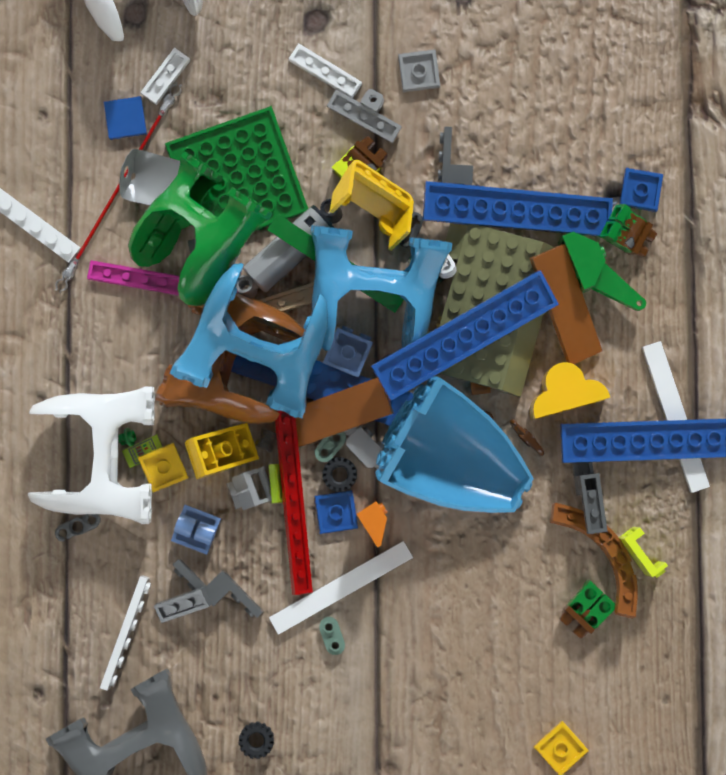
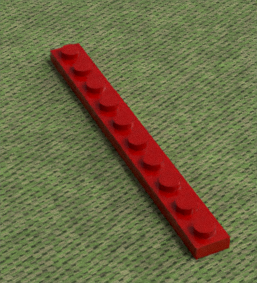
[274,409,313,595]

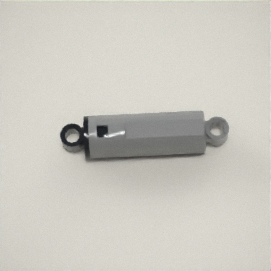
[236,199,343,298]

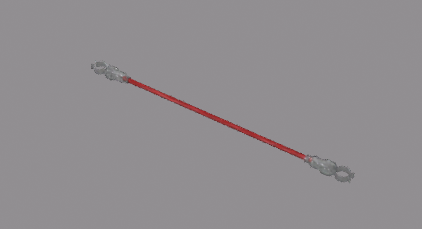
[55,82,182,293]

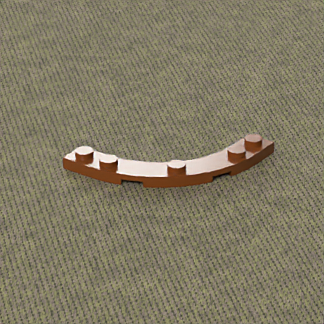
[550,503,638,619]

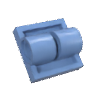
[171,505,221,555]

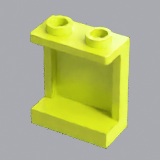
[619,527,668,578]

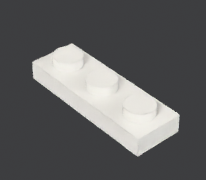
[141,48,190,105]

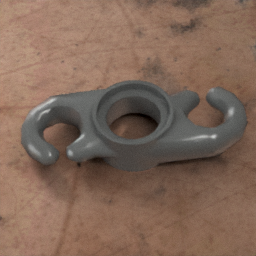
[55,514,101,542]

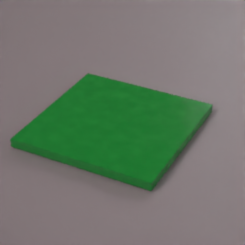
[165,106,308,232]

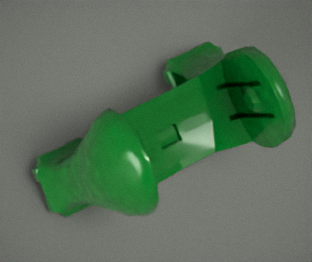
[128,151,273,306]

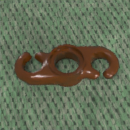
[510,419,545,456]

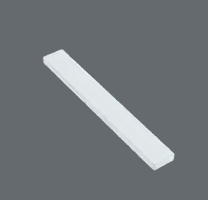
[642,341,710,493]
[269,541,413,635]

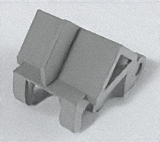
[226,466,272,510]

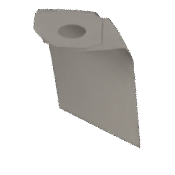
[119,149,180,205]

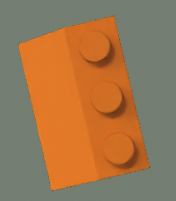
[356,501,388,548]

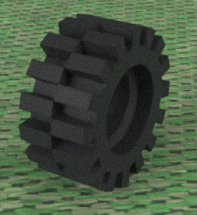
[322,457,357,492]
[238,721,274,759]

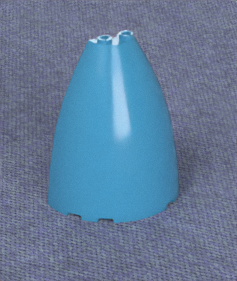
[375,376,534,513]

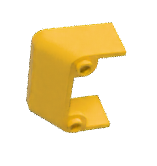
[330,160,414,251]

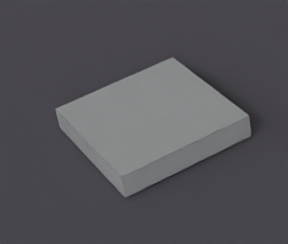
[398,49,440,92]

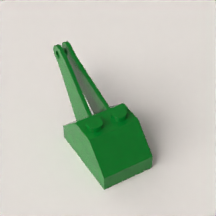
[558,232,646,311]

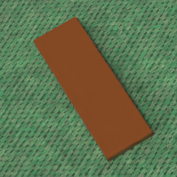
[530,244,603,364]
[296,378,394,447]

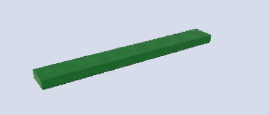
[267,214,404,313]

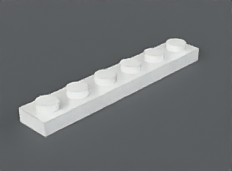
[0,188,81,263]
[100,576,151,690]

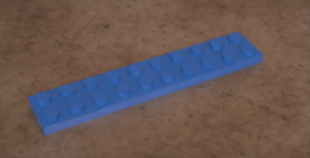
[422,181,613,236]
[371,270,559,401]
[231,355,414,426]
[560,419,726,463]

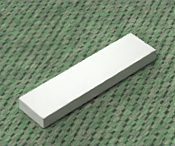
[289,43,362,99]

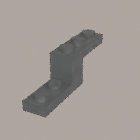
[438,127,473,185]
[572,462,608,534]
[173,559,264,618]

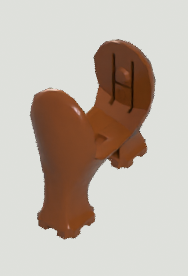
[155,293,305,424]

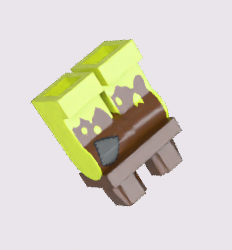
[332,136,388,178]

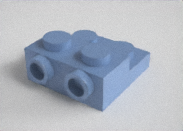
[323,326,373,378]

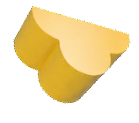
[529,362,610,420]
[185,423,259,480]

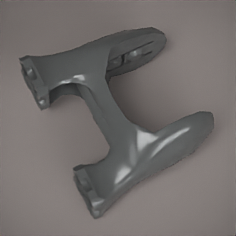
[46,669,207,775]

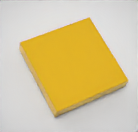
[138,442,189,493]
[533,721,589,775]

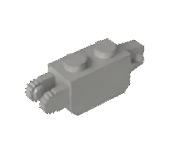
[344,426,384,470]

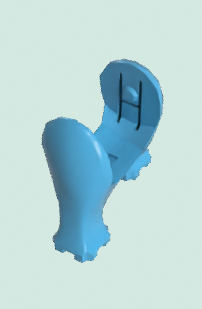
[310,225,452,351]
[170,263,328,418]

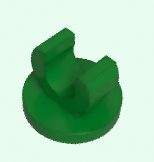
[118,428,137,447]

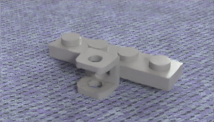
[327,89,402,144]

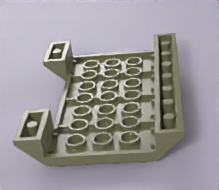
[427,223,554,397]

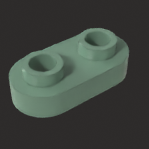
[315,432,346,462]
[319,617,345,655]

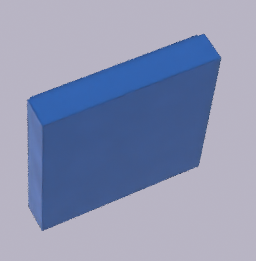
[104,96,147,140]
[619,168,663,212]
[315,490,358,534]

